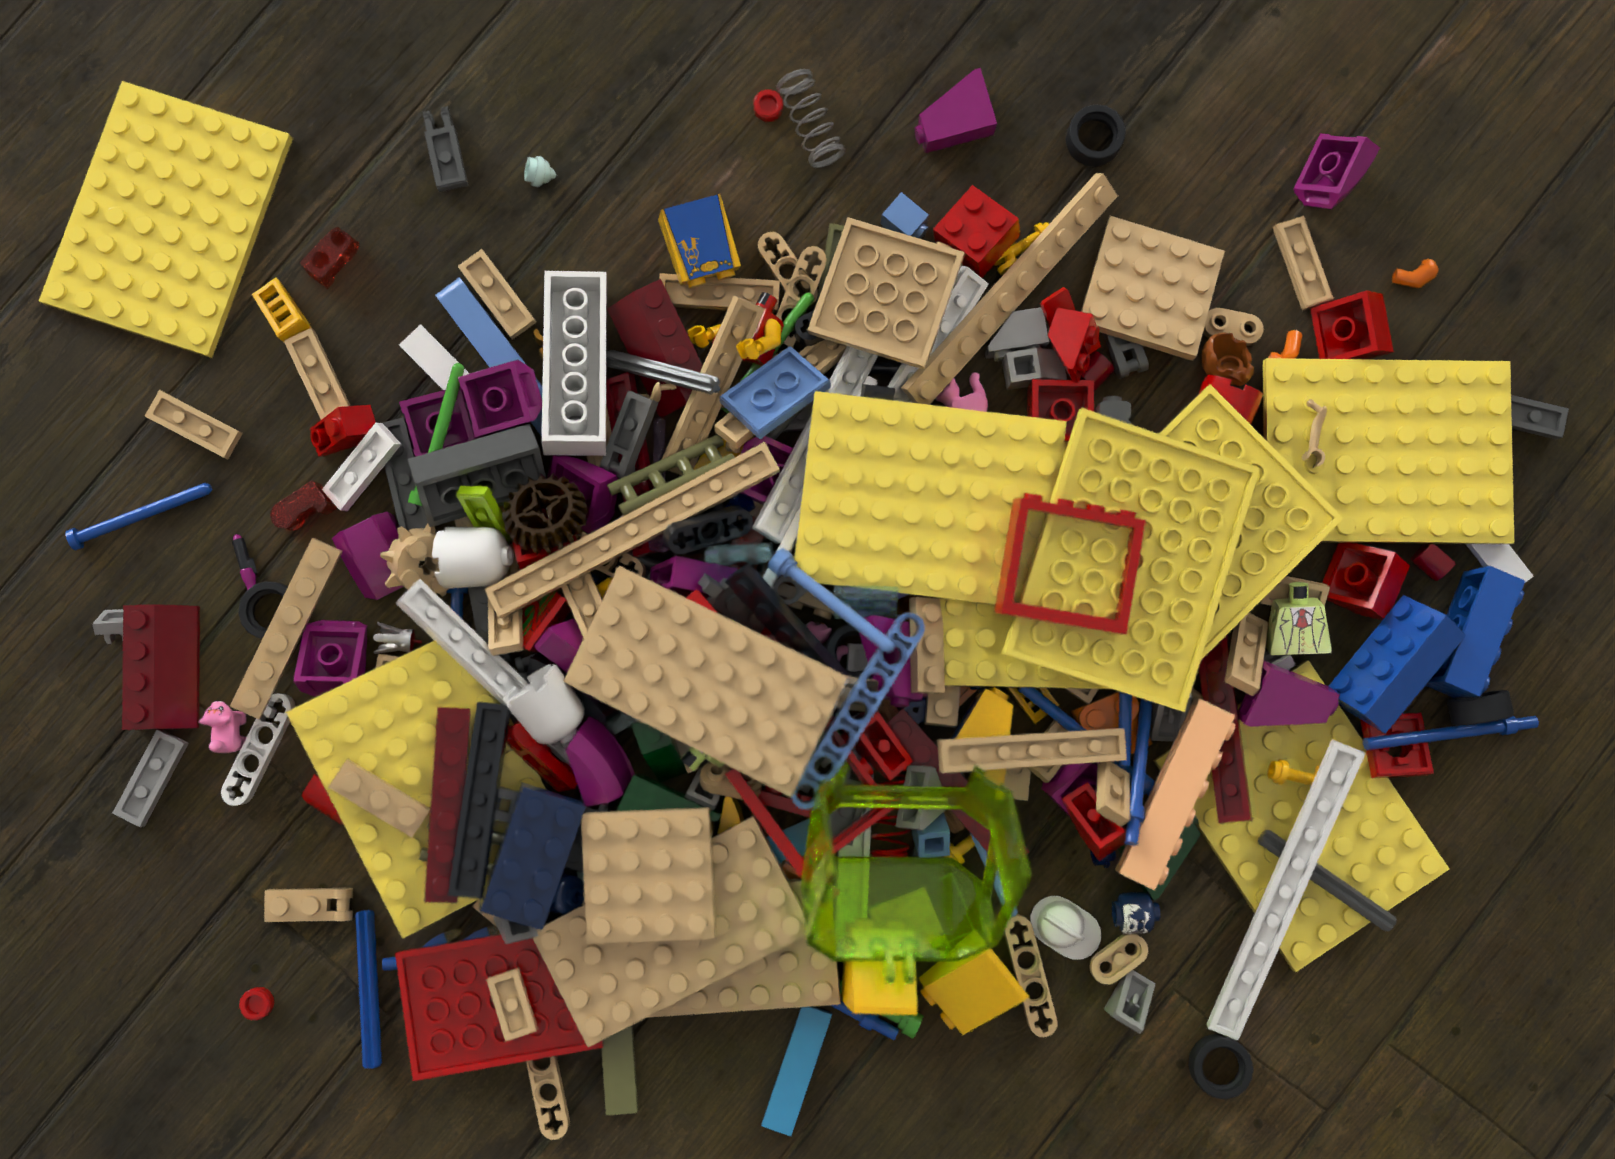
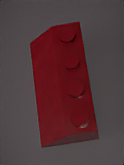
[607,279,703,419]
[122,604,200,730]

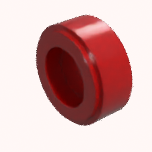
[753,89,783,122]
[239,987,274,1020]

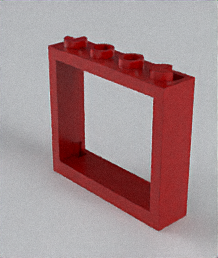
[994,493,1146,635]
[724,715,894,879]

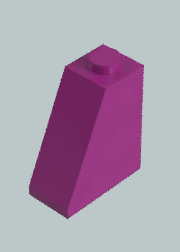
[914,68,997,153]
[650,556,738,599]
[859,615,922,707]
[534,618,584,673]
[1238,660,1340,727]

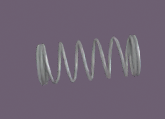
[776,69,845,168]

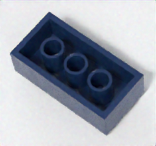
[479,782,586,930]

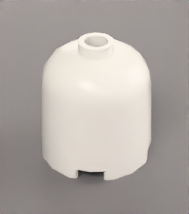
[432,527,514,589]
[503,664,584,744]

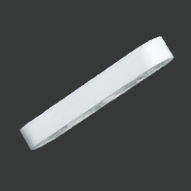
[221,693,296,806]

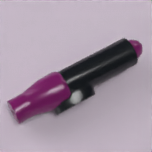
[232,534,258,590]

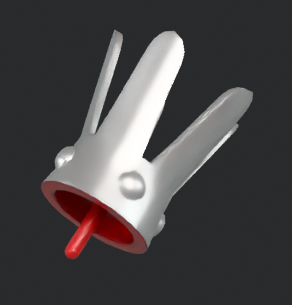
[373,622,422,654]

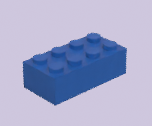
[1425,566,1525,698]
[1329,595,1466,734]

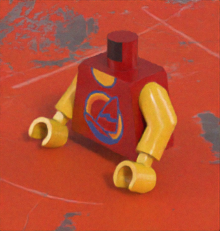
[688,292,784,366]

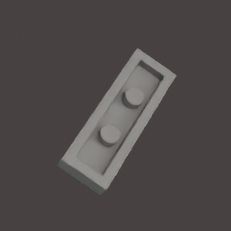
[113,729,189,827]

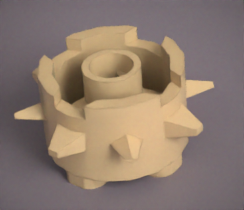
[380,523,449,596]

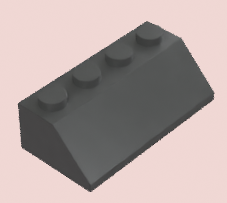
[407,424,546,527]

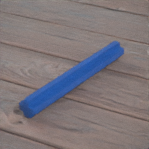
[355,910,382,1069]

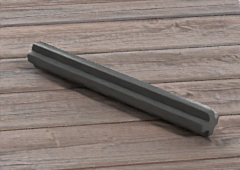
[606,350,721,395]
[1258,830,1397,932]

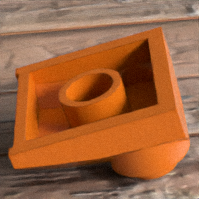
[1071,691,1152,754]

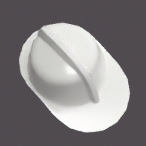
[1030,896,1101,960]

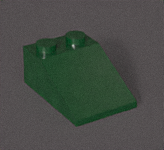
[617,773,722,821]

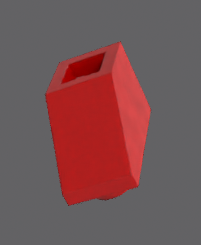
[1048,308,1100,383]
[310,405,376,457]

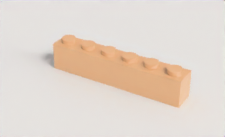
[1115,699,1236,890]

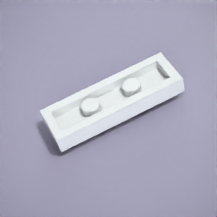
[322,423,402,511]

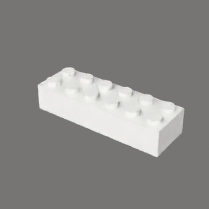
[542,271,607,456]

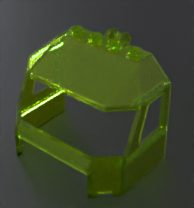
[800,762,1031,984]

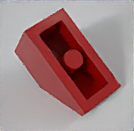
[841,711,913,781]
[1062,782,1126,861]

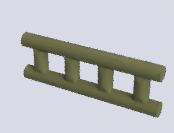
[607,434,735,516]

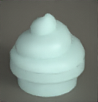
[524,156,556,187]

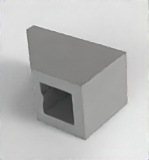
[985,307,1049,361]
[1002,348,1067,390]

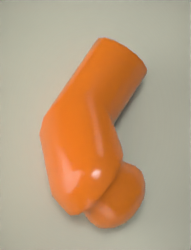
[1392,259,1439,288]
[1268,330,1303,359]

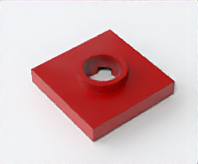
[1360,713,1434,779]

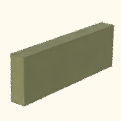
[602,1025,638,1115]

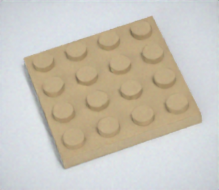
[1081,216,1225,361]
[807,217,965,370]
[581,807,717,943]

